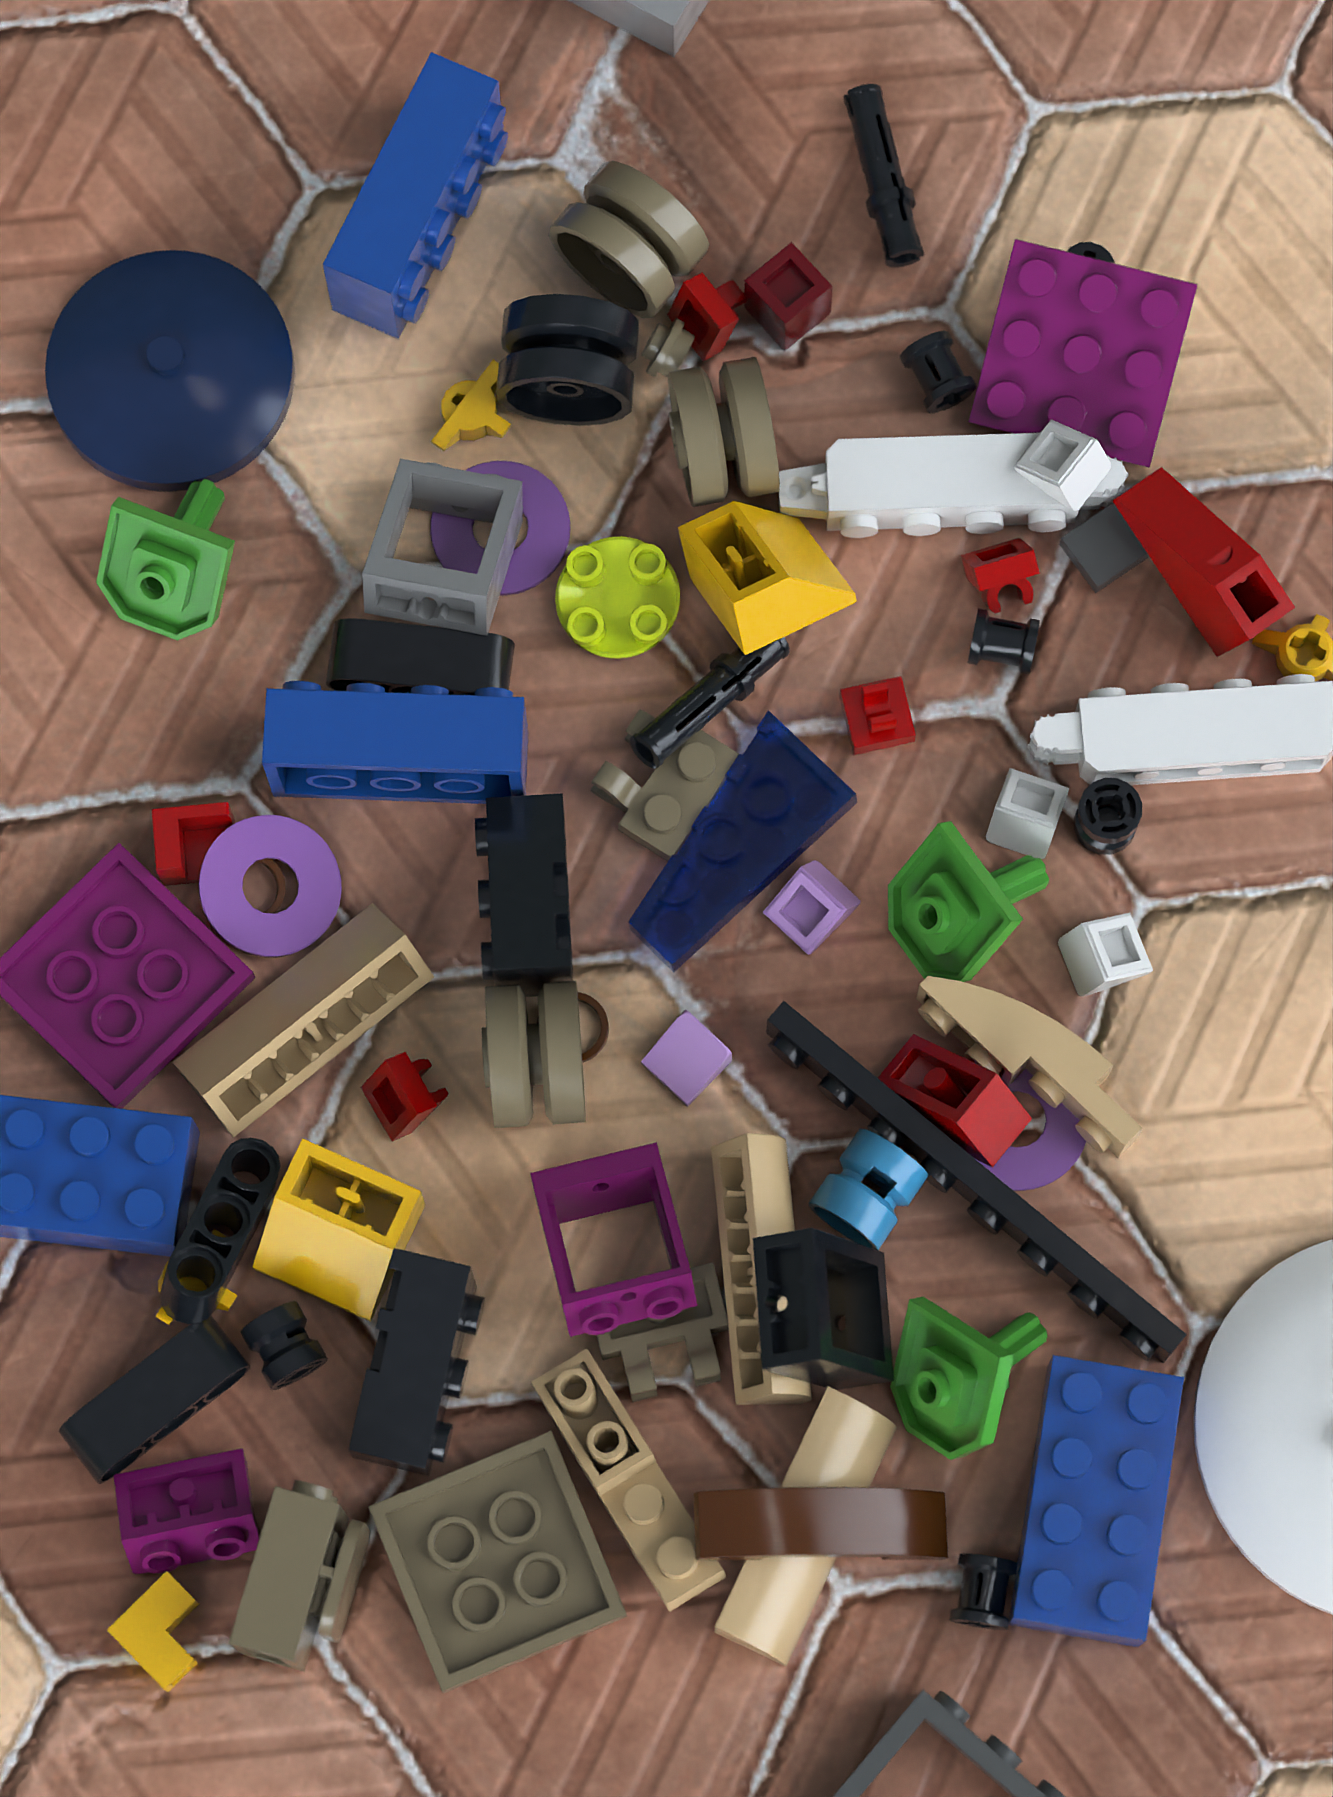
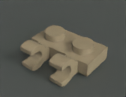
[591,710,740,863]
[596,1262,729,1402]

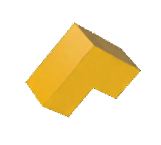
[107,1571,199,1692]

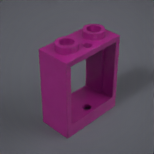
[530,1142,697,1337]

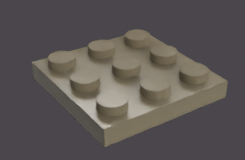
[368,1431,627,1693]

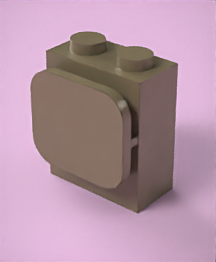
[228,1480,370,1672]

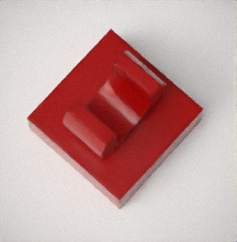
[667,272,748,362]
[961,538,1040,614]
[839,676,916,755]
[360,1051,449,1141]

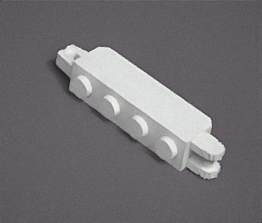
[778,433,1129,538]
[1027,674,1333,785]

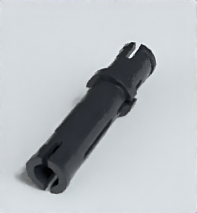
[843,84,924,267]
[630,637,790,769]

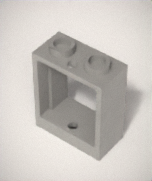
[362,459,523,636]

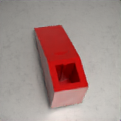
[1112,467,1296,657]

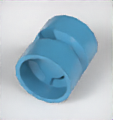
[808,1129,928,1250]

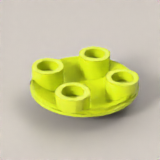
[555,536,680,659]

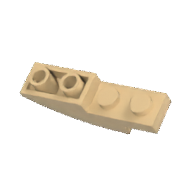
[916,976,1142,1158]
[531,1348,726,1612]

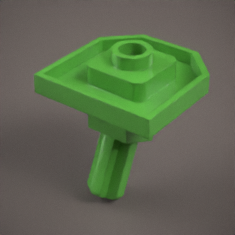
[96,479,235,641]
[888,821,1049,982]
[890,1296,1048,1460]

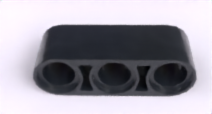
[326,618,515,695]
[160,1138,281,1324]
[59,1316,250,1484]

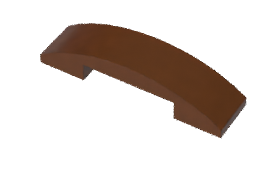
[693,1487,948,1560]

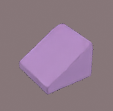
[763,860,860,955]
[641,1010,732,1107]

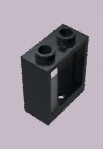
[753,1227,894,1390]

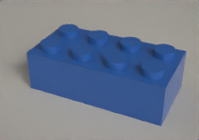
[323,52,508,339]
[262,681,529,804]
[0,1095,200,1257]
[1009,1355,1184,1647]

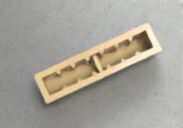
[172,903,434,1138]
[711,1133,812,1405]
[714,1386,897,1666]

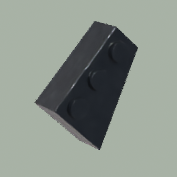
[475,793,573,997]
[348,1248,485,1476]

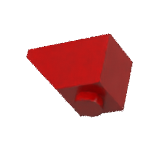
[878,1034,1032,1168]

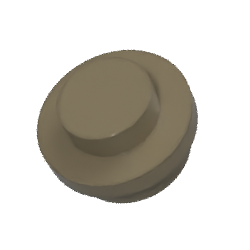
[641,318,695,377]

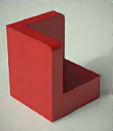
[152,802,235,886]

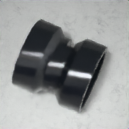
[1074,778,1142,855]
[240,1301,328,1390]

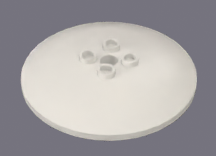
[1193,1239,1333,1615]

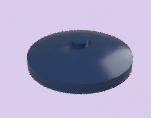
[45,250,295,492]

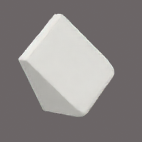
[1014,419,1111,511]
[986,768,1070,859]
[1058,913,1153,996]

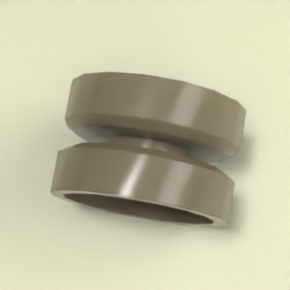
[549,161,709,318]
[668,357,780,507]
[482,980,586,1128]

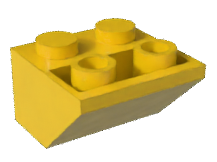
[678,501,857,655]
[252,1138,426,1322]

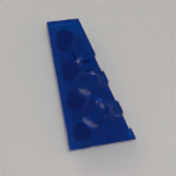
[628,710,857,972]

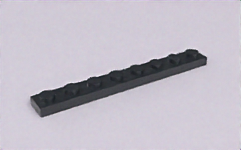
[766,1001,1187,1363]

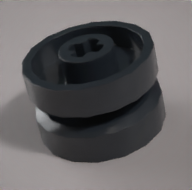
[496,294,639,426]

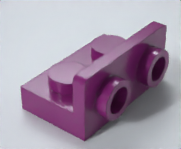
[113,1448,260,1574]

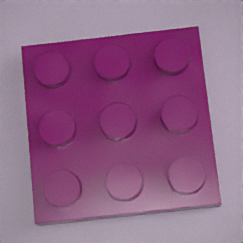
[968,239,1198,468]
[0,843,256,1109]

